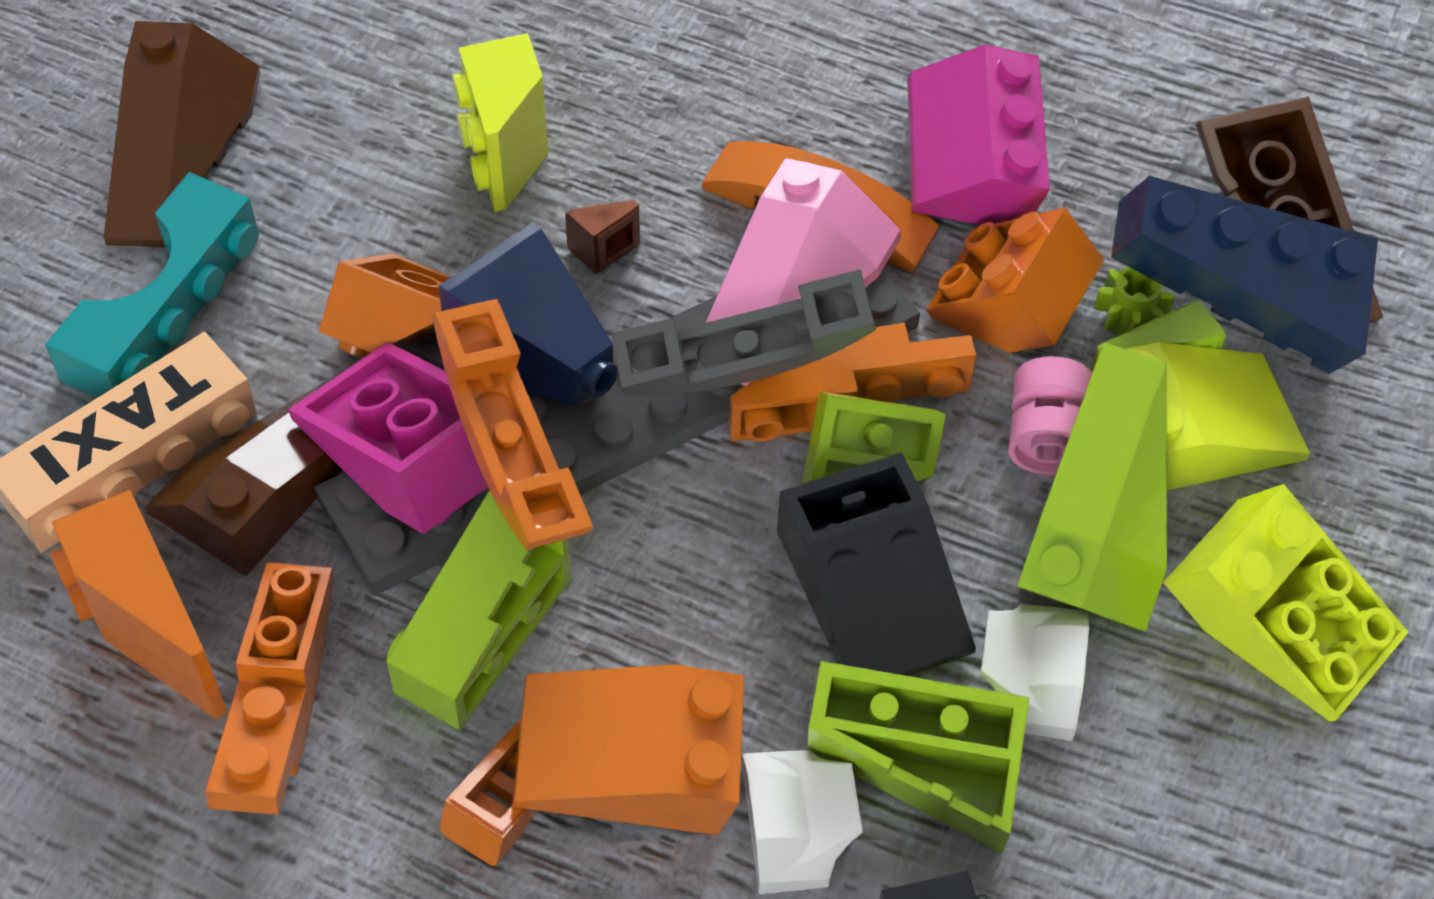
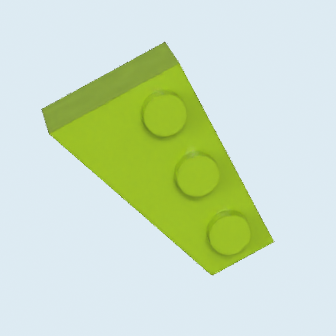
[807,661,1030,854]

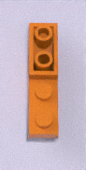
[729,322,976,442]
[205,562,333,815]

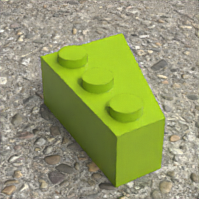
[386,490,572,731]

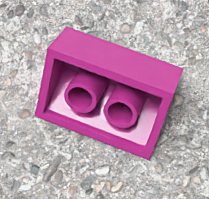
[907,45,1050,225]

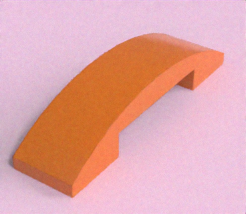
[702,141,939,273]
[433,299,593,550]

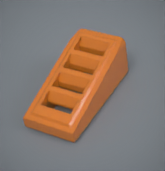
[440,718,538,866]

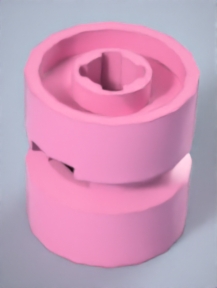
[1008,356,1092,476]

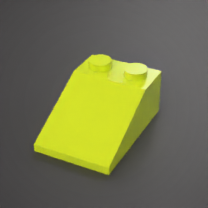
[1127,342,1310,491]

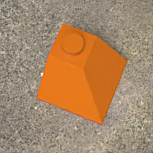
[319,253,452,357]

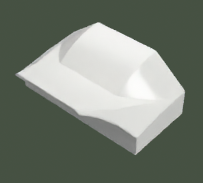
[981,604,1089,741]
[742,750,863,894]

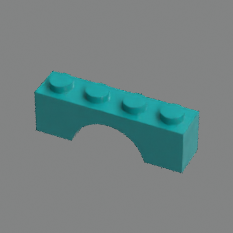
[45,172,259,398]

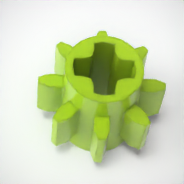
[1094,267,1175,335]

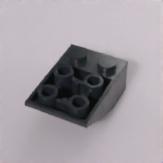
[777,452,976,676]

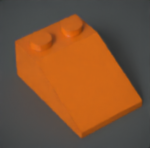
[49,490,228,719]
[512,664,744,836]

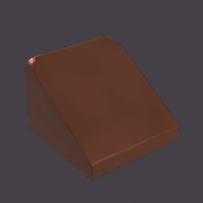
[565,200,640,274]

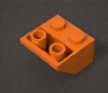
[926,207,1105,353]

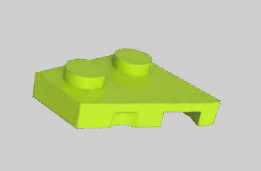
[801,391,946,484]

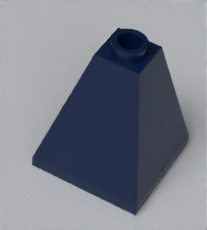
[439,222,618,406]

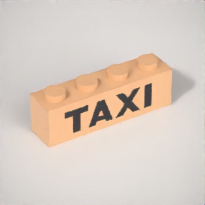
[0,332,257,553]

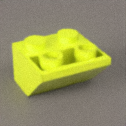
[452,33,548,212]

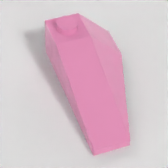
[706,158,901,386]

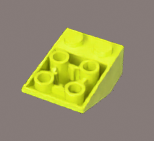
[1163,484,1409,722]

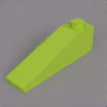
[1017,342,1167,632]

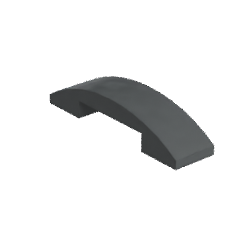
[611,269,876,395]

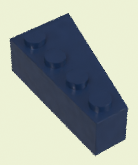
[1111,176,1378,374]

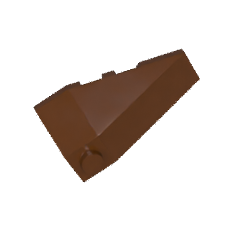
[104,21,261,248]
[1196,96,1383,323]
[145,368,348,576]

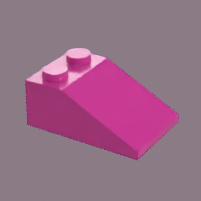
[288,342,488,534]

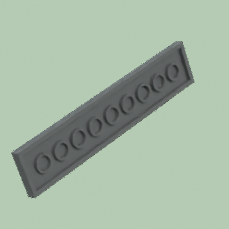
[314,268,920,596]

